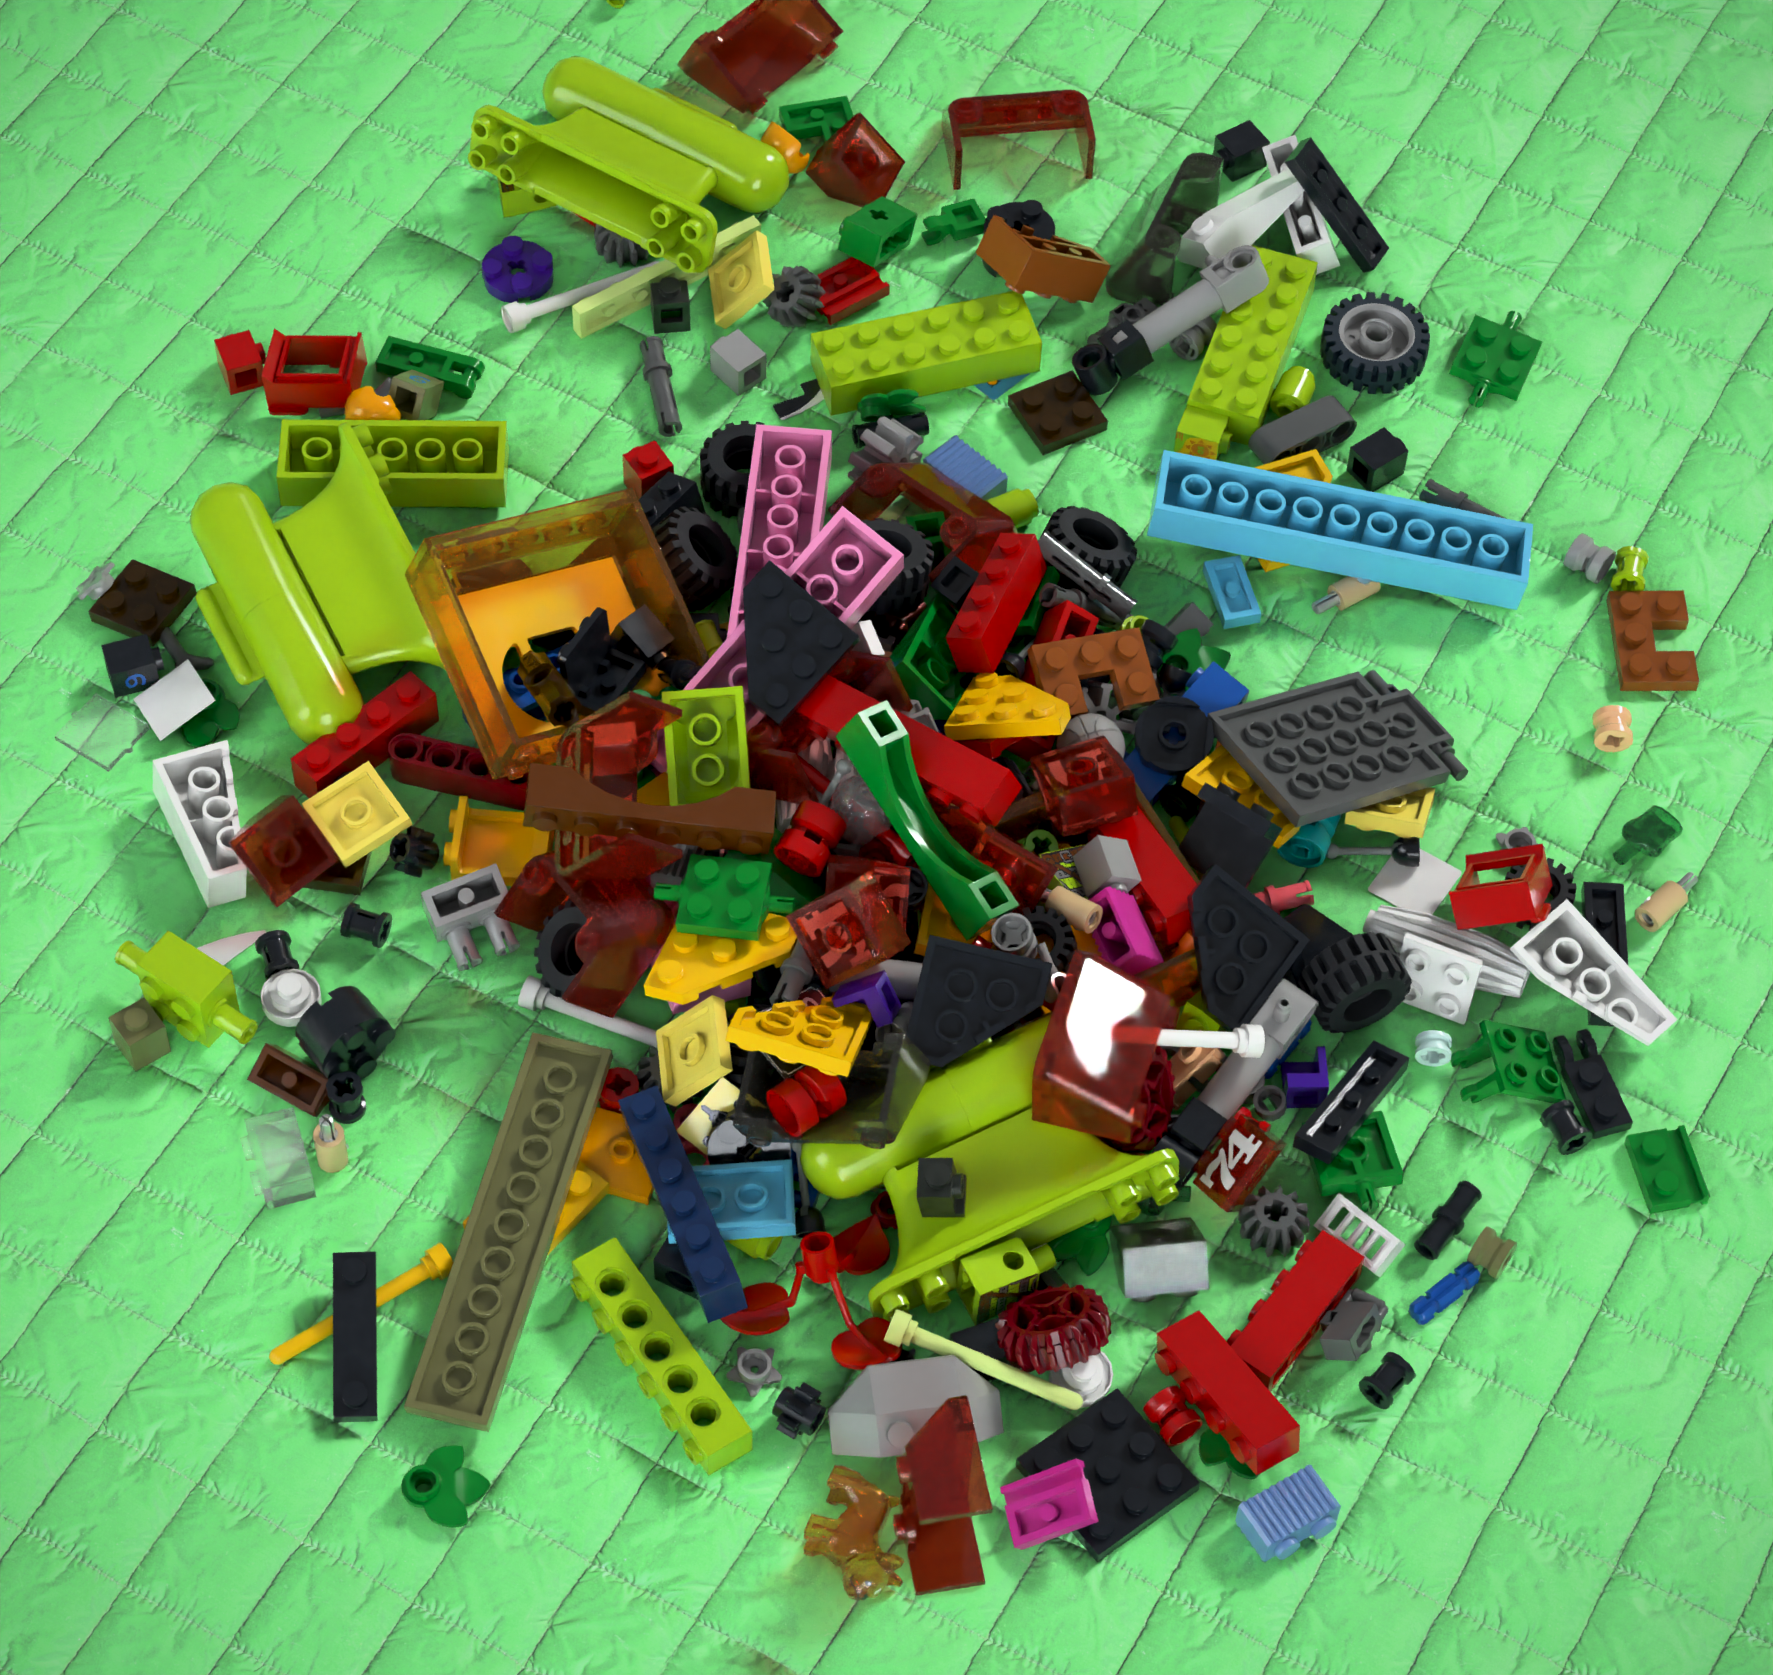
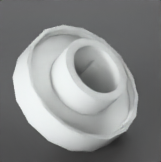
[261,969,322,1027]
[1049,1351,1113,1408]

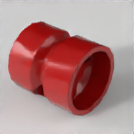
[774,800,847,878]
[766,1065,847,1137]

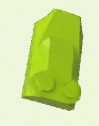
[662,686,750,806]

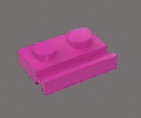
[1000,1459,1099,1550]

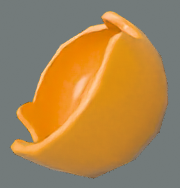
[760,122,810,174]
[345,386,401,420]

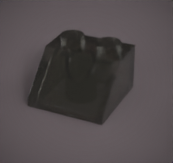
[1109,1217,1209,1302]

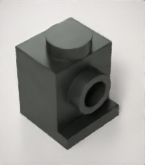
[651,277,690,334]
[916,1158,967,1217]

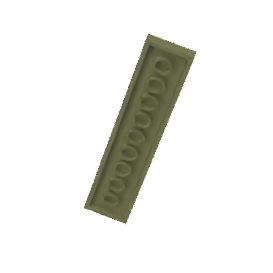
[404,1032,613,1432]

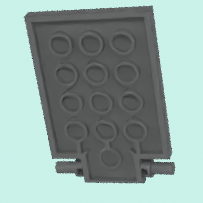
[1207,670,1468,828]

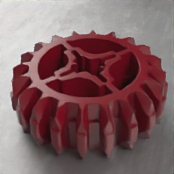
[1096,1044,1176,1152]
[995,1283,1111,1375]

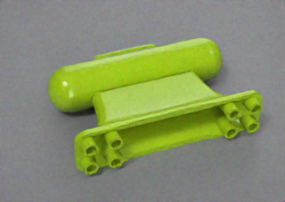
[468,56,789,273]
[190,422,473,745]
[800,1009,1179,1322]

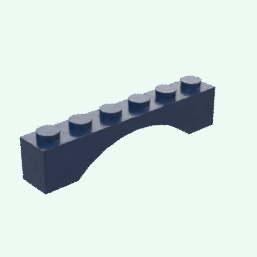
[618,1085,748,1323]

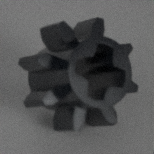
[390,826,439,878]
[772,1382,826,1439]

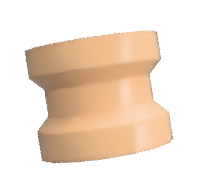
[1592,705,1633,752]

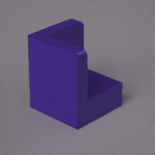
[832,970,901,1028]
[1280,1046,1329,1108]

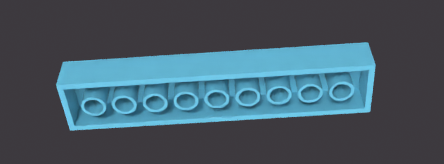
[1147,450,1533,610]

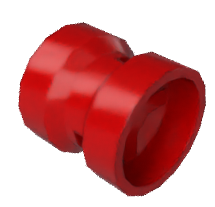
[1143,1385,1203,1446]

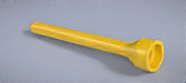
[269,1242,453,1365]

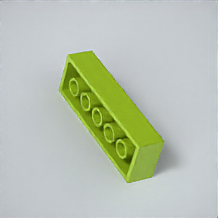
[1187,245,1318,445]
[810,291,1042,416]
[276,419,509,507]

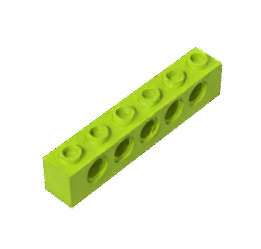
[570,1237,753,1476]

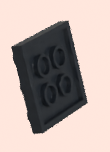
[1016,1389,1200,1562]

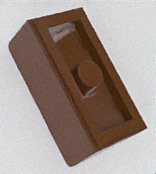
[247,1043,330,1117]

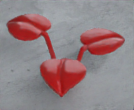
[720,1214,902,1370]

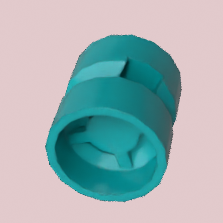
[1276,814,1341,868]

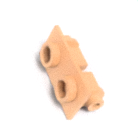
[1169,1029,1226,1111]

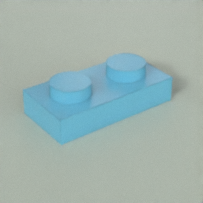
[1203,555,1262,629]

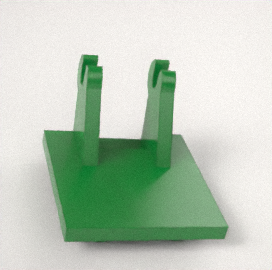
[1450,1020,1567,1103]

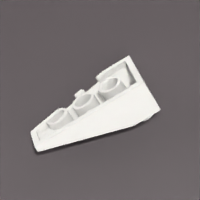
[1176,168,1304,269]
[1510,899,1678,1046]

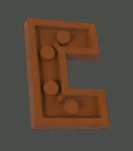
[1606,590,1699,691]
[1027,627,1160,720]

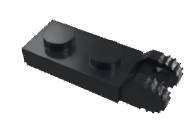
[1552,1029,1633,1139]

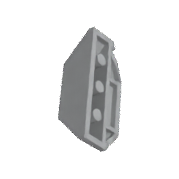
[827,1355,1004,1458]

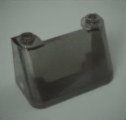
[1105,152,1224,307]
[732,1033,931,1149]

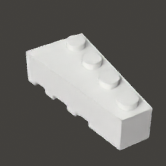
[153,740,247,908]

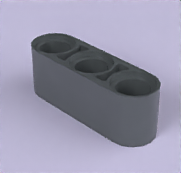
[1248,395,1357,464]

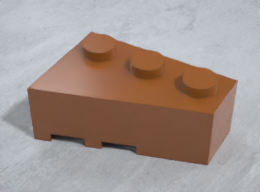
[975,215,1111,303]

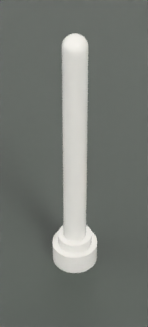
[501,261,660,334]
[518,975,657,1048]
[1069,1024,1265,1058]

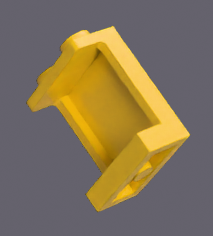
[443,796,555,889]

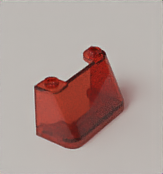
[677,0,844,115]
[1032,949,1180,1143]

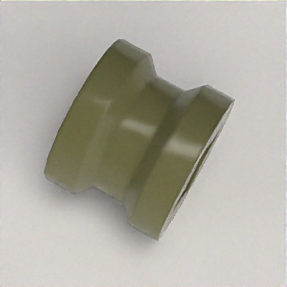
[1467,1226,1517,1279]

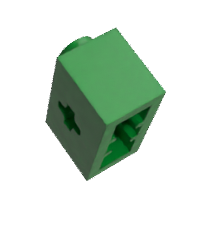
[838,196,918,268]

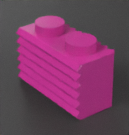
[1089,886,1164,982]

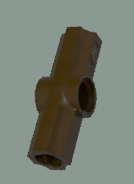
[517,650,582,727]

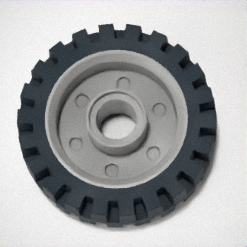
[1320,292,1430,394]

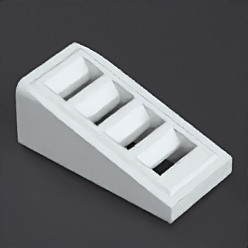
[1314,1193,1406,1277]

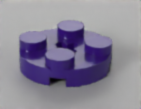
[482,236,553,303]

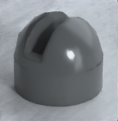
[1253,1085,1287,1122]

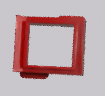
[261,328,368,415]
[1449,844,1552,930]

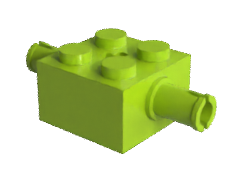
[115,930,258,1048]

